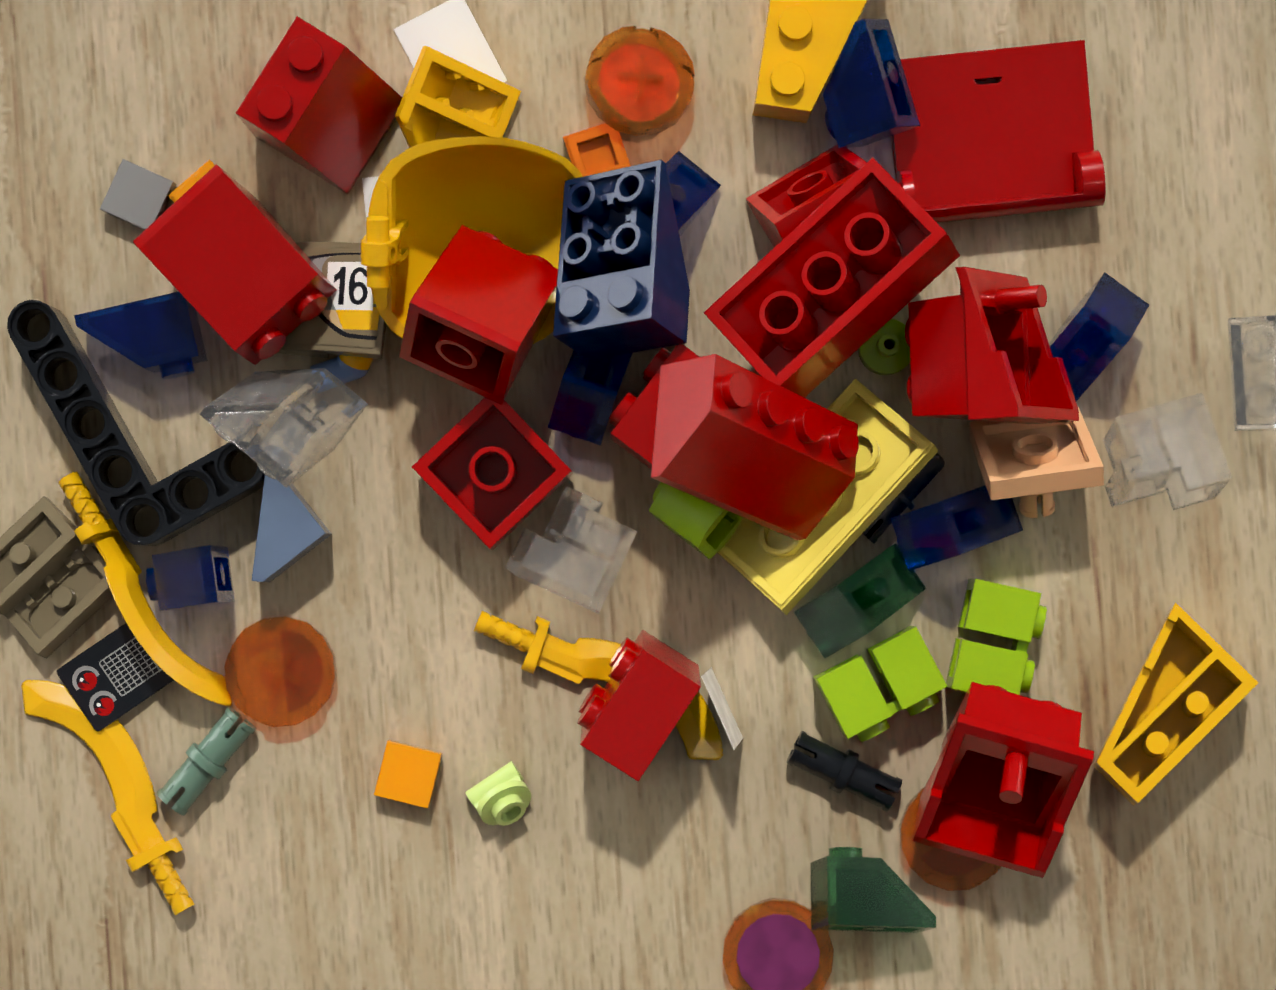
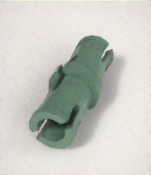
[157,707,256,816]

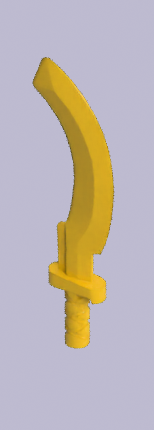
[58,471,232,706]
[474,611,723,760]
[21,680,195,915]

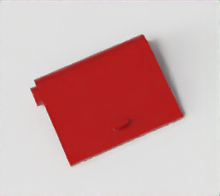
[885,40,1106,223]

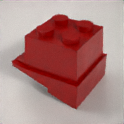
[905,267,1079,424]
[912,682,1094,878]

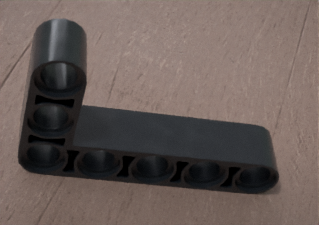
[7,300,273,546]

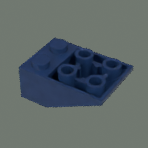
[553,160,690,360]

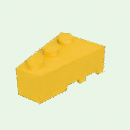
[752,0,868,123]
[1093,603,1259,806]

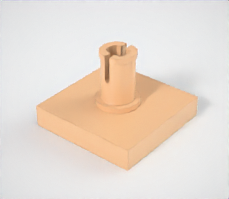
[969,407,1104,518]

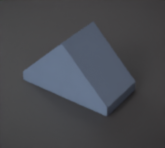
[251,469,332,582]

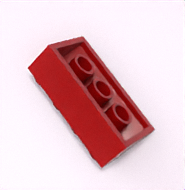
[703,157,960,398]
[651,354,859,540]

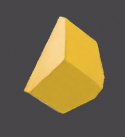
[395,46,521,148]

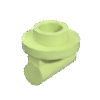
[465,761,531,826]

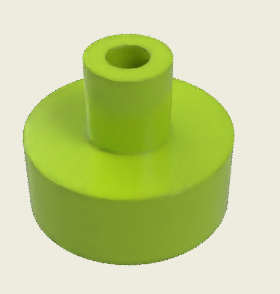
[858,319,910,375]

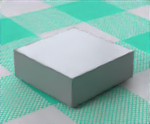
[100,159,176,230]

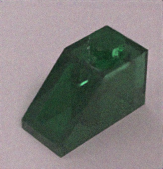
[794,543,926,658]
[811,847,936,933]

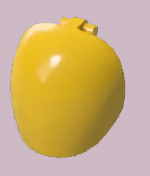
[361,136,583,344]

